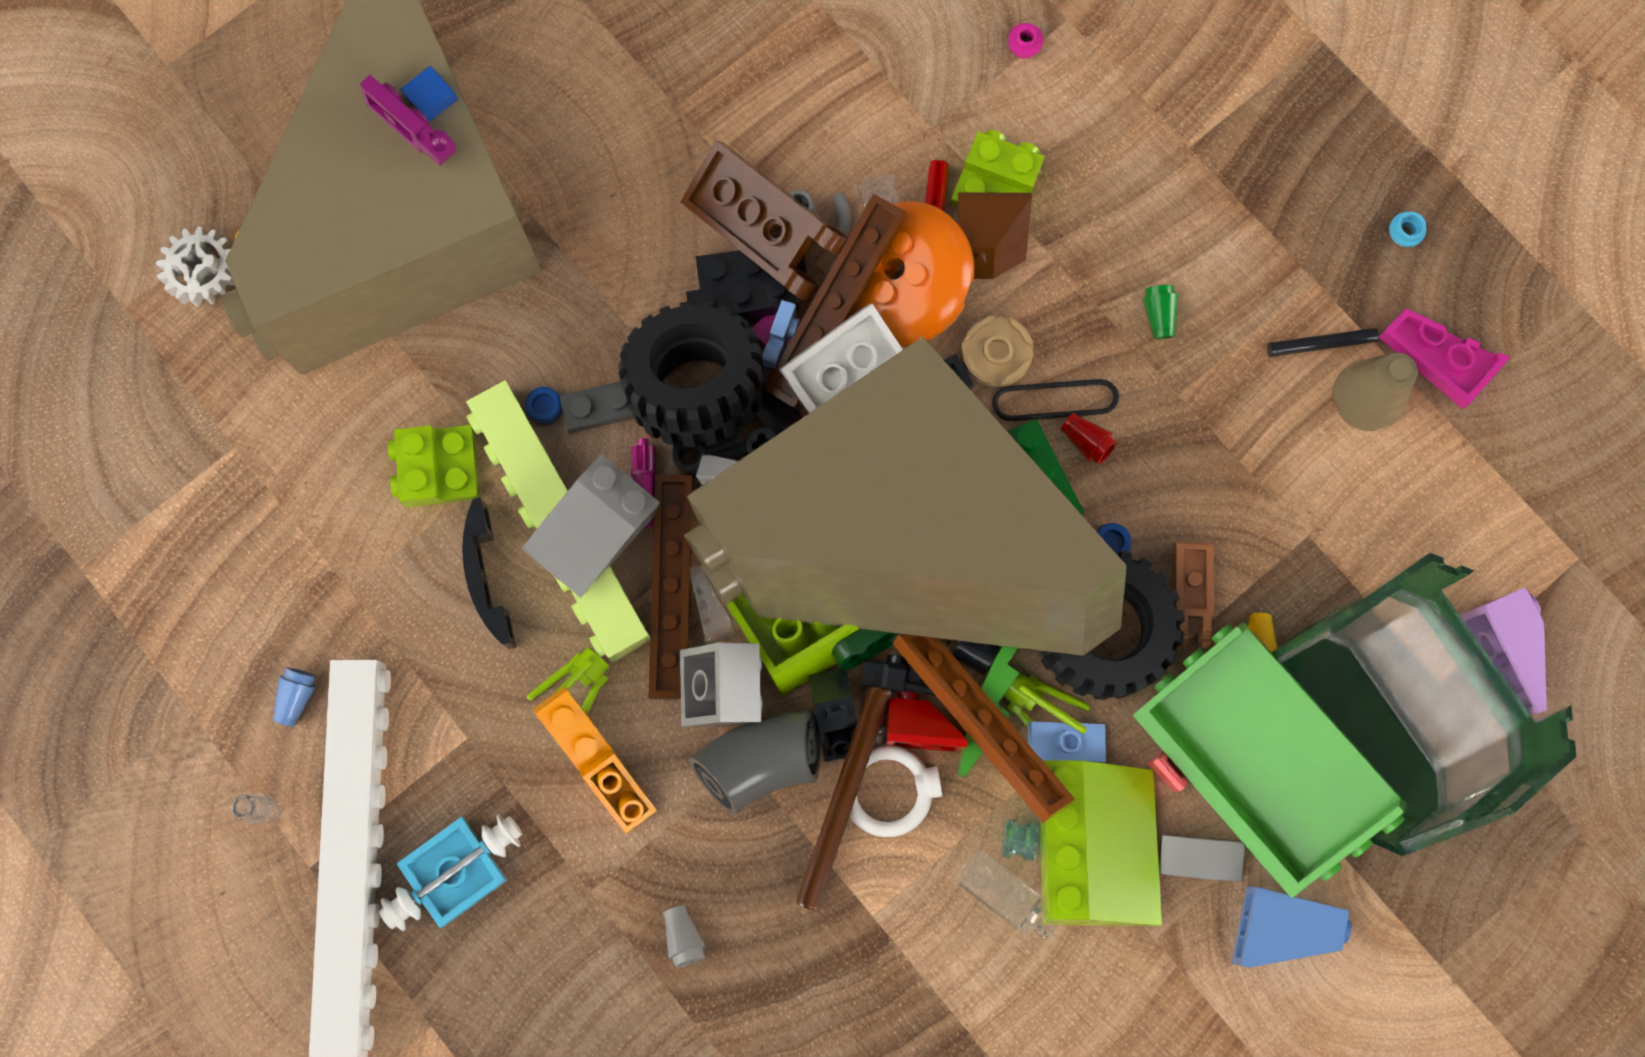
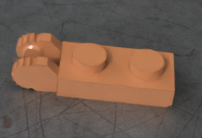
[1173,542,1214,648]

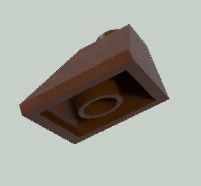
[956,192,1032,279]

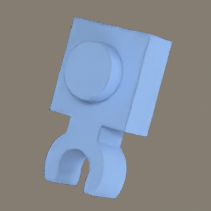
[762,300,801,370]

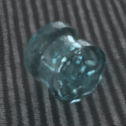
[1001,819,1038,861]

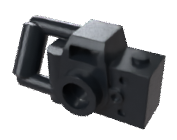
[861,654,936,696]

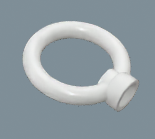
[849,744,943,837]

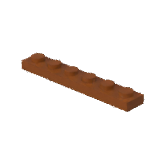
[893,634,1075,823]

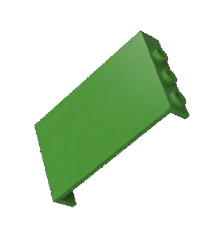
[1133,622,1407,898]

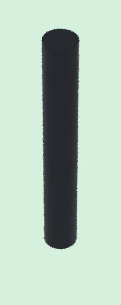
[1267,328,1379,357]

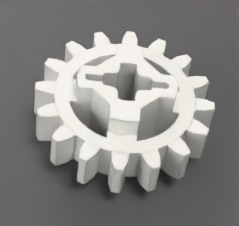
[156,226,235,307]

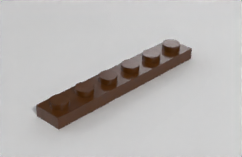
[766,193,908,408]
[648,475,693,700]

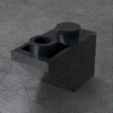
[808,669,857,762]

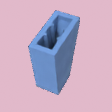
[1232,886,1352,968]

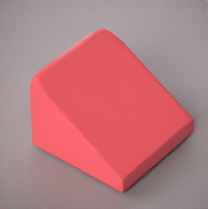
[1147,750,1189,792]

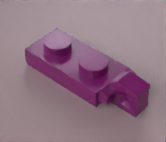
[360,75,457,166]

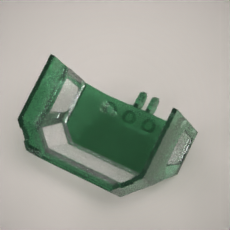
[1271,553,1577,856]

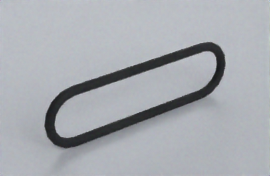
[992,379,1119,421]

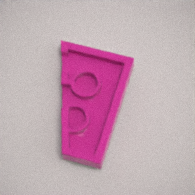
[1379,308,1510,410]

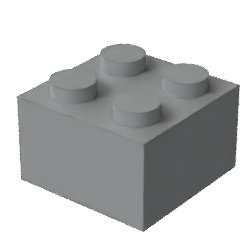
[680,642,763,727]

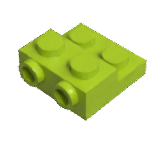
[950,130,1045,207]
[388,425,480,508]

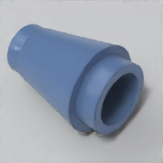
[272,667,317,726]

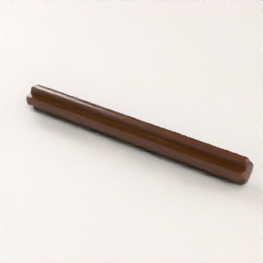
[796,686,891,910]

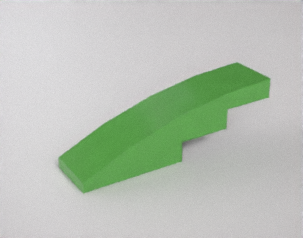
[956,646,1019,778]

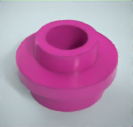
[1008,23,1043,59]

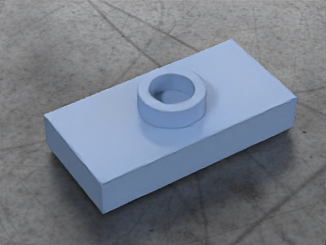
[1028,722,1106,763]

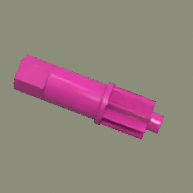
[630,438,656,528]

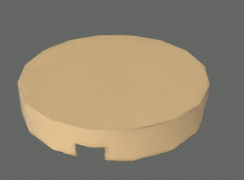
[961,316,1034,388]

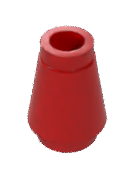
[1061,413,1117,465]

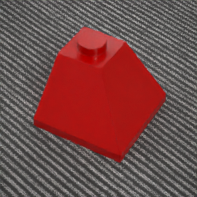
[885,692,968,753]

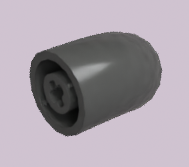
[688,709,820,815]

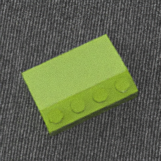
[726,594,859,696]
[1039,760,1162,927]

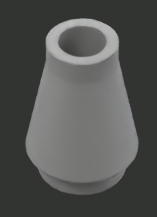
[663,905,706,968]

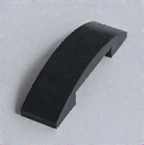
[462,497,516,649]

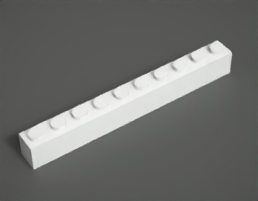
[309,660,391,1057]

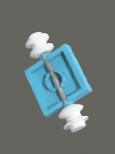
[379,814,523,931]

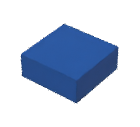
[400,65,458,122]

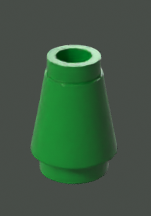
[1142,285,1179,340]

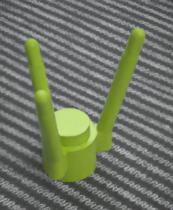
[527,647,610,714]
[1004,672,1091,734]

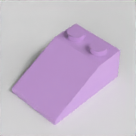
[1455,587,1547,720]

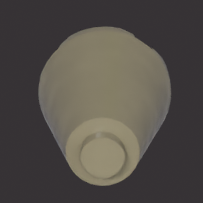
[1332,352,1418,431]

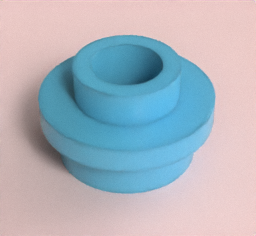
[1389,212,1427,247]

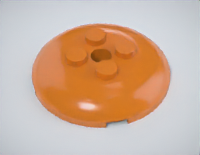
[847,201,974,347]

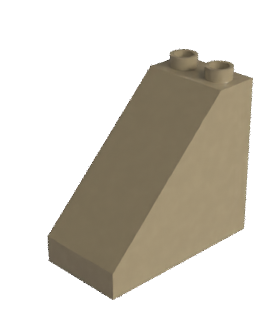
[221,0,542,375]
[684,337,1127,656]

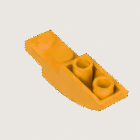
[533,686,657,834]

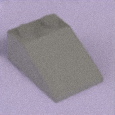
[522,454,660,598]

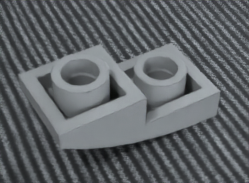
[1160,833,1246,881]

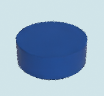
[525,387,563,425]
[1096,523,1131,554]

